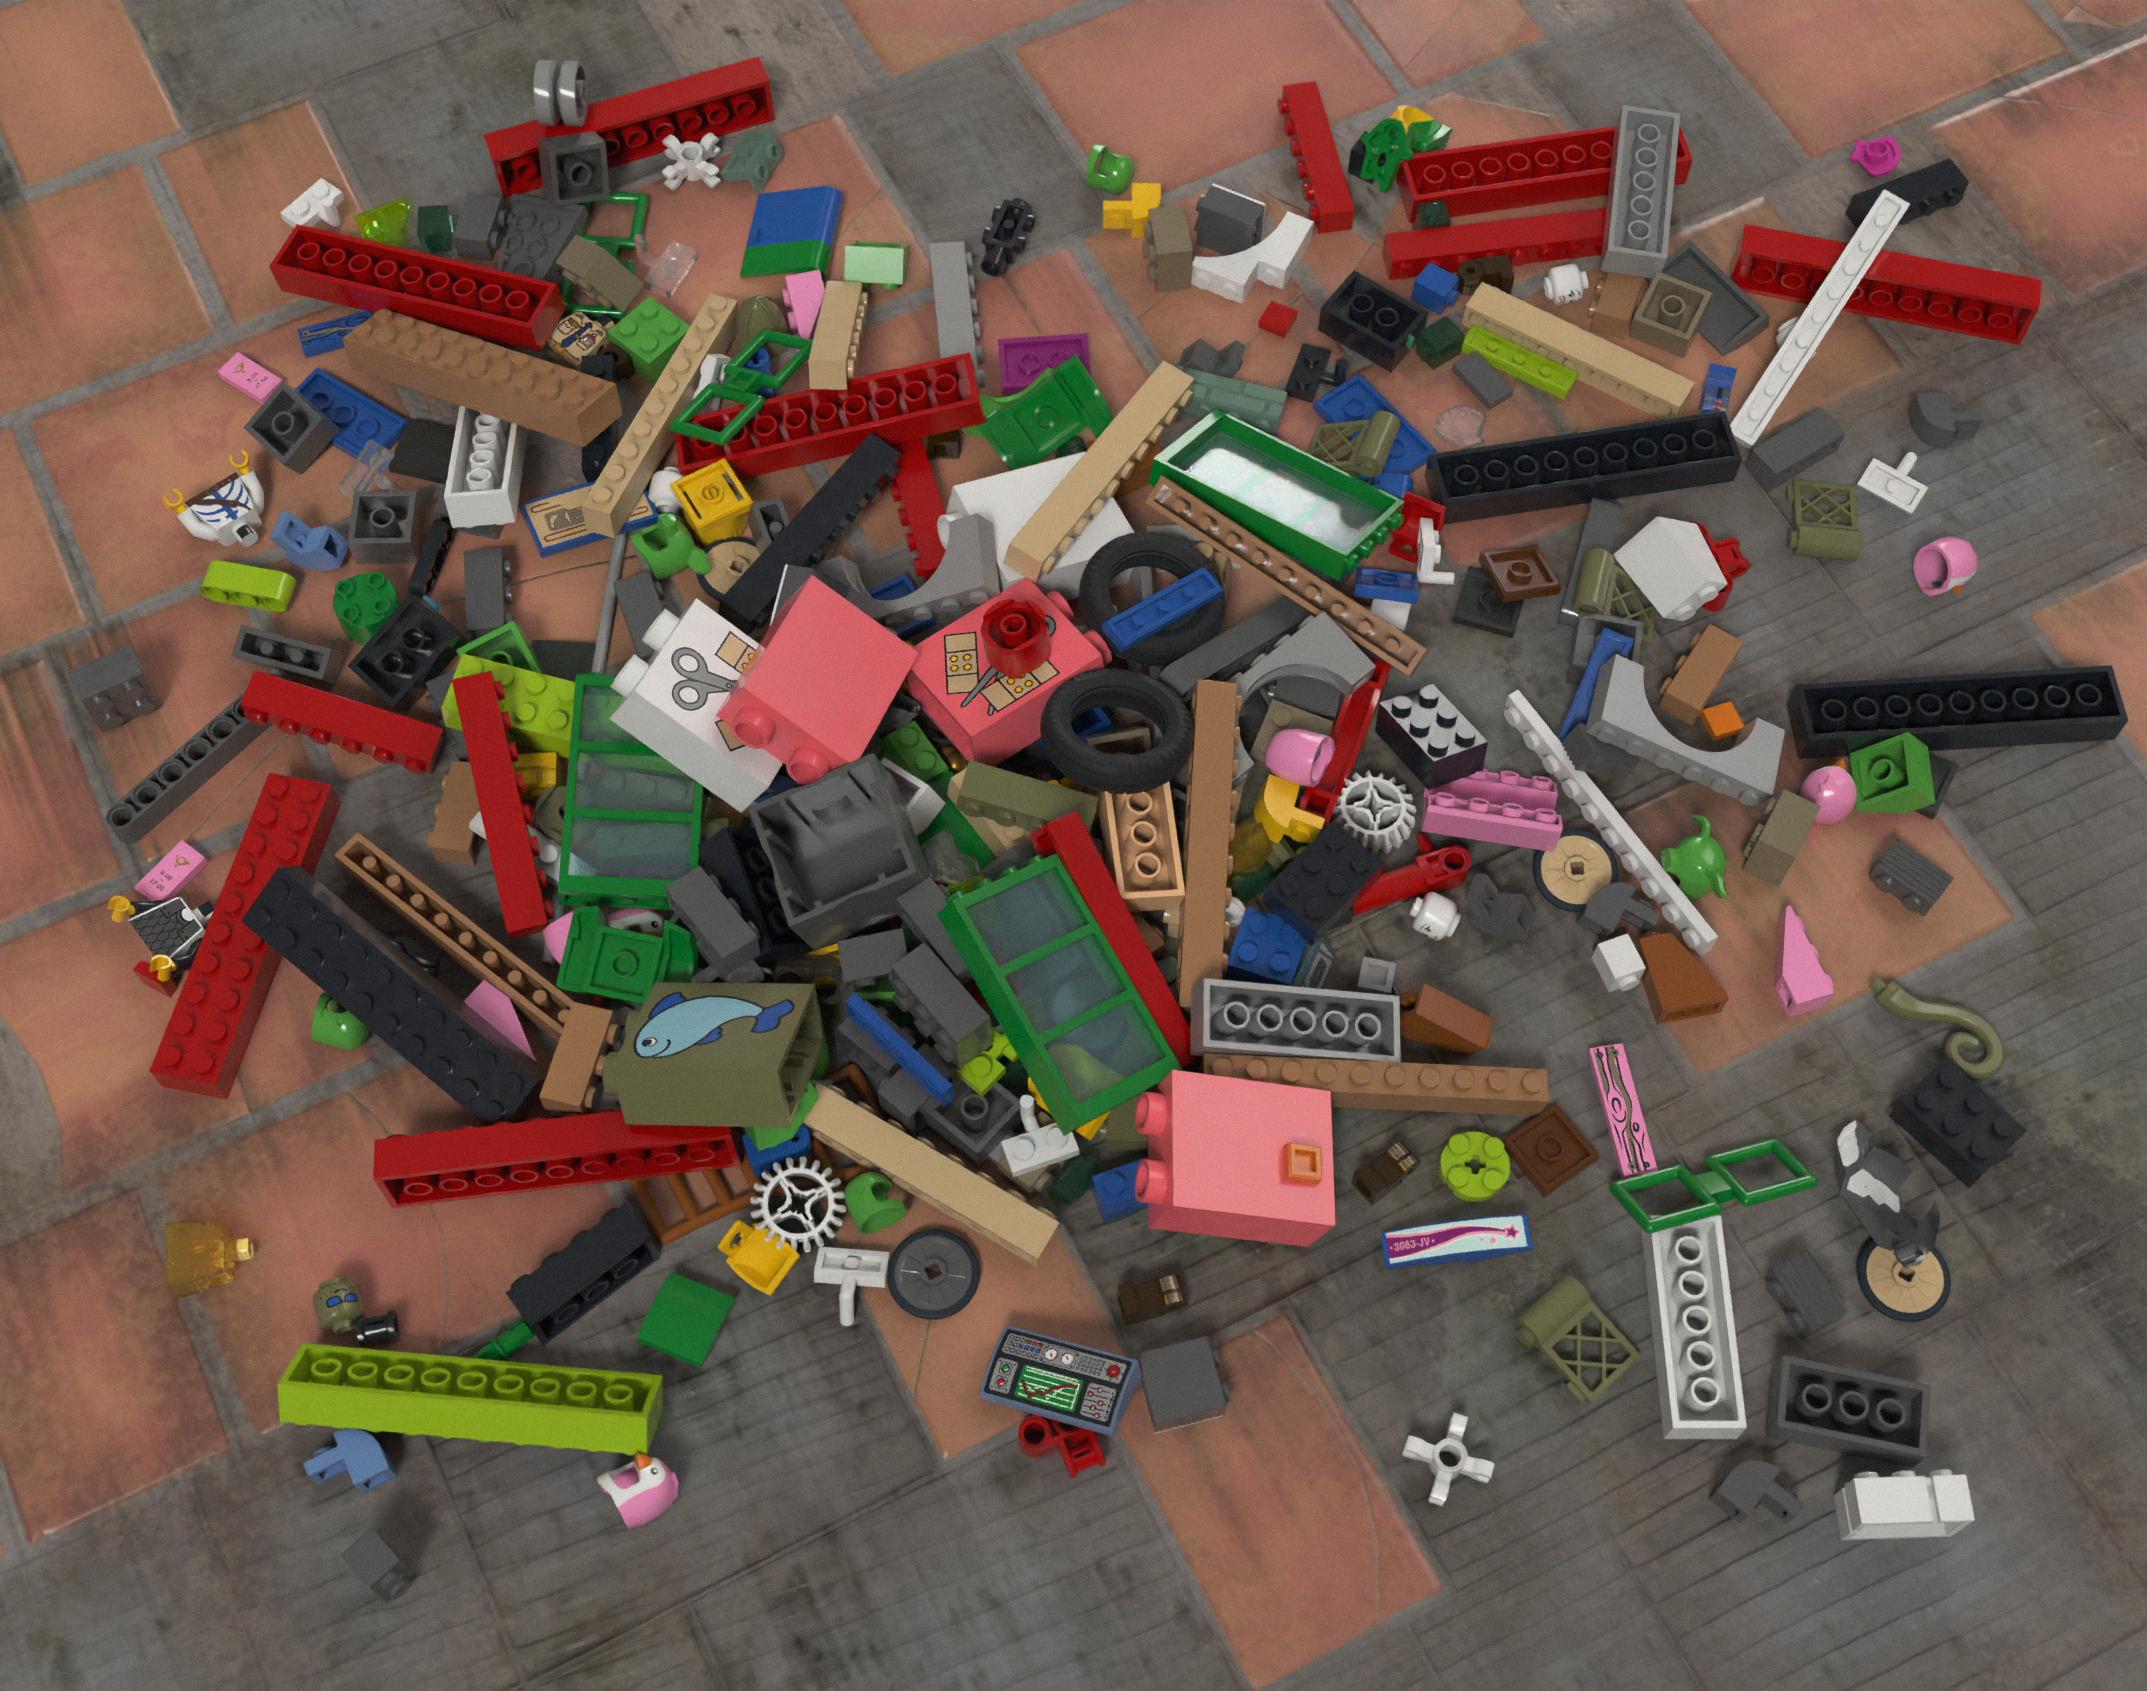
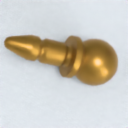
[927,730,963,775]

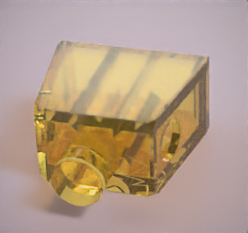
[165,1222,254,1299]

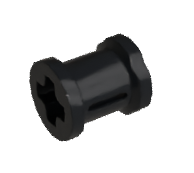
[356,1309,400,1348]

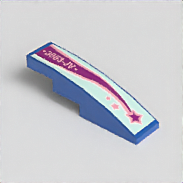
[1381,1214,1533,1270]

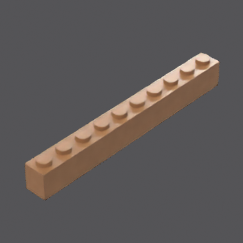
[1145,476,1430,677]
[1174,679,1242,1014]
[334,832,574,1042]
[1198,1053,1549,1116]

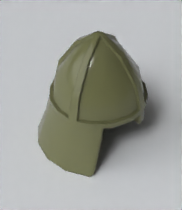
[735,295,793,360]

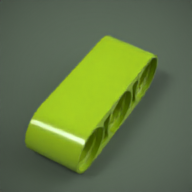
[199,560,297,612]

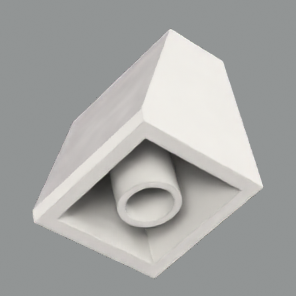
[1614,516,1728,621]

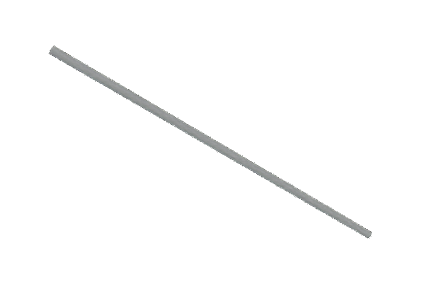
[541,532,627,967]

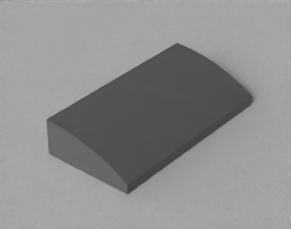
[1645,240,1769,356]

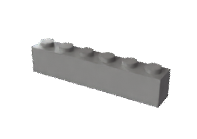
[929,241,985,390]

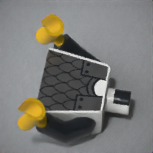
[107,896,214,981]

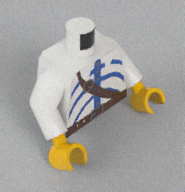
[162,450,264,547]

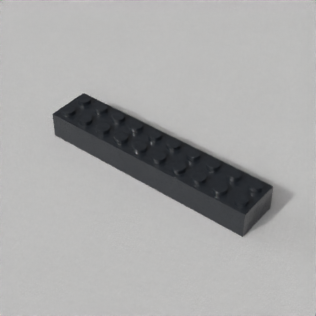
[1425,411,1742,525]
[1786,665,2128,759]
[241,865,548,1126]

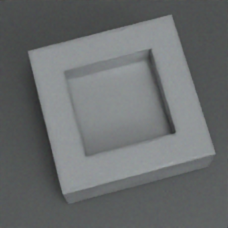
[1356,956,1396,995]

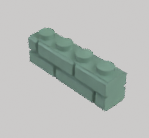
[1171,364,1288,435]

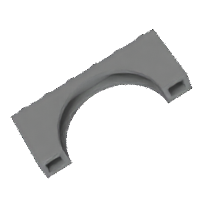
[814,513,1000,628]
[1189,611,1376,790]
[1585,654,1785,807]

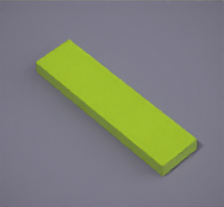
[1459,324,1579,400]

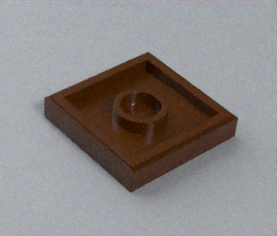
[1478,545,1561,602]
[1502,1103,1600,1198]

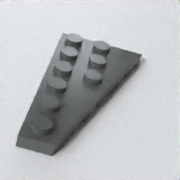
[482,194,589,350]

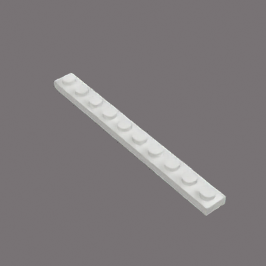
[1730,189,1910,449]
[1503,690,1718,957]

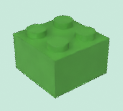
[607,296,690,385]

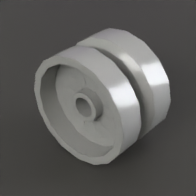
[534,60,588,127]

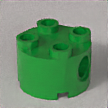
[333,572,401,646]

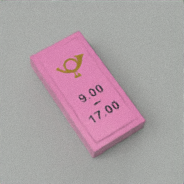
[217,352,282,405]
[134,840,208,901]

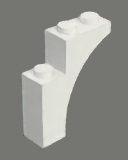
[1191,211,1314,304]

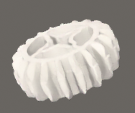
[1332,770,1416,856]
[750,1157,846,1253]

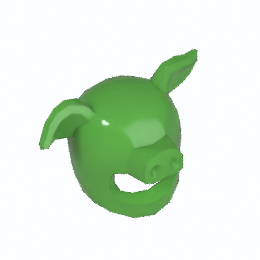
[630,512,712,581]
[1660,815,1727,900]

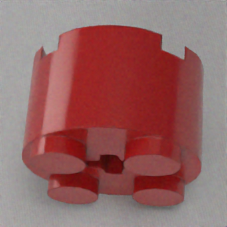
[980,599,1051,679]

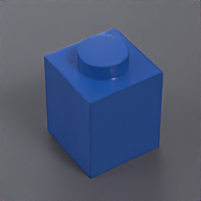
[1411,262,1460,316]

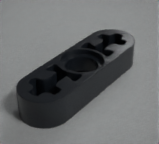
[409,519,455,598]

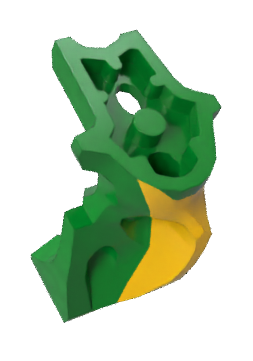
[1360,105,1452,193]

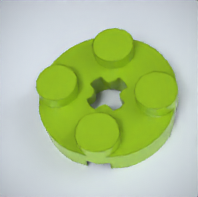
[1439,1132,1510,1202]

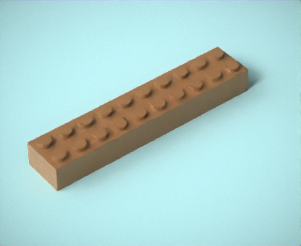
[342,309,623,447]

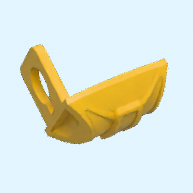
[718,1220,800,1296]

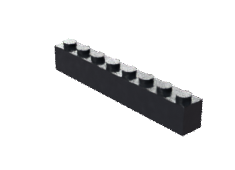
[718,433,901,636]

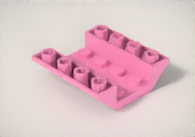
[1421,768,1563,852]

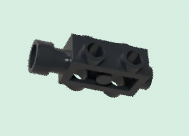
[980,198,1035,277]

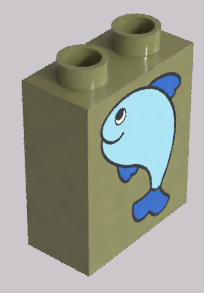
[603,982,826,1128]

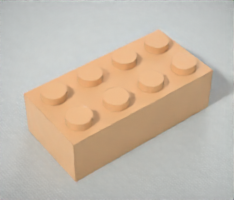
[1096,781,1185,912]

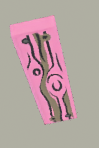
[1587,1043,1658,1180]

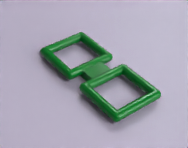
[560,191,648,319]
[669,329,813,446]
[1609,1138,1818,1234]

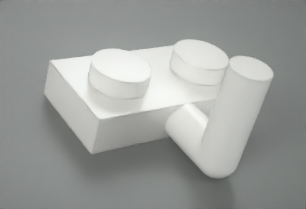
[280,178,344,228]
[693,354,731,415]
[1857,452,1929,516]
[1417,518,1454,585]
[1001,1095,1079,1177]
[814,1247,890,1326]

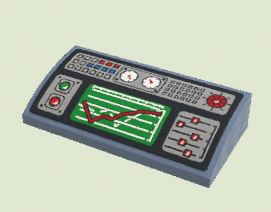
[979,1325,1142,1437]

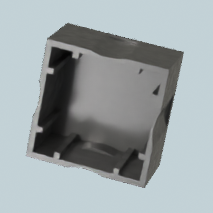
[748,753,932,950]

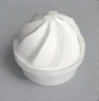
[1225,895,1246,927]

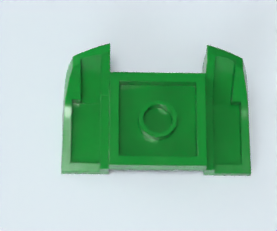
[976,354,1113,471]
[555,906,698,1005]

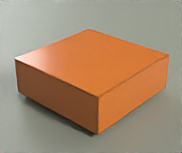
[1700,701,1745,742]
[1283,1142,1322,1184]

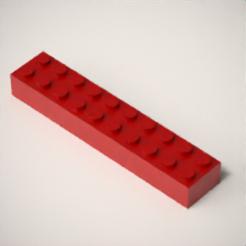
[483,56,775,199]
[1396,125,1693,223]
[269,224,566,352]
[1729,224,2042,345]
[674,352,986,480]
[149,773,341,1100]
[373,1109,742,1208]

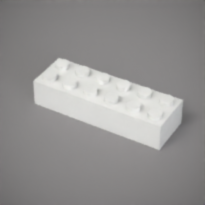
[444,406,528,528]
[1641,1215,1747,1439]

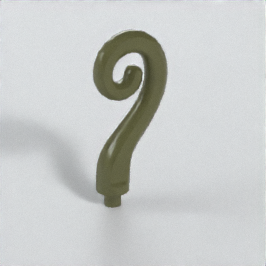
[1869,977,2005,1080]

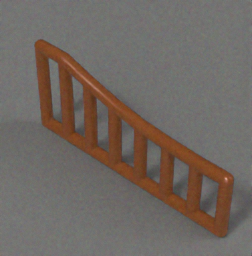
[627,1063,888,1246]

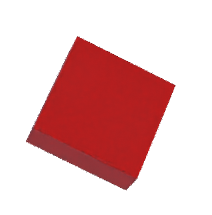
[1258,300,1298,338]
[133,961,178,998]

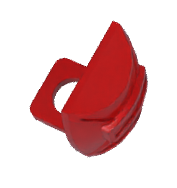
[1388,491,1446,563]

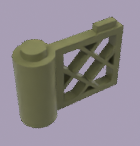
[1306,411,1401,478]
[1786,480,1862,561]
[1573,548,1657,647]
[1514,1274,1641,1404]

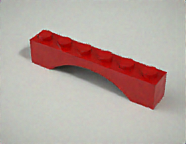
[1298,656,1391,835]

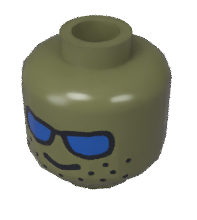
[312,1277,365,1334]

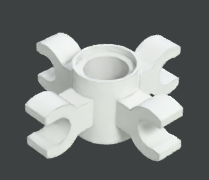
[662,132,721,190]
[1402,1413,1494,1506]

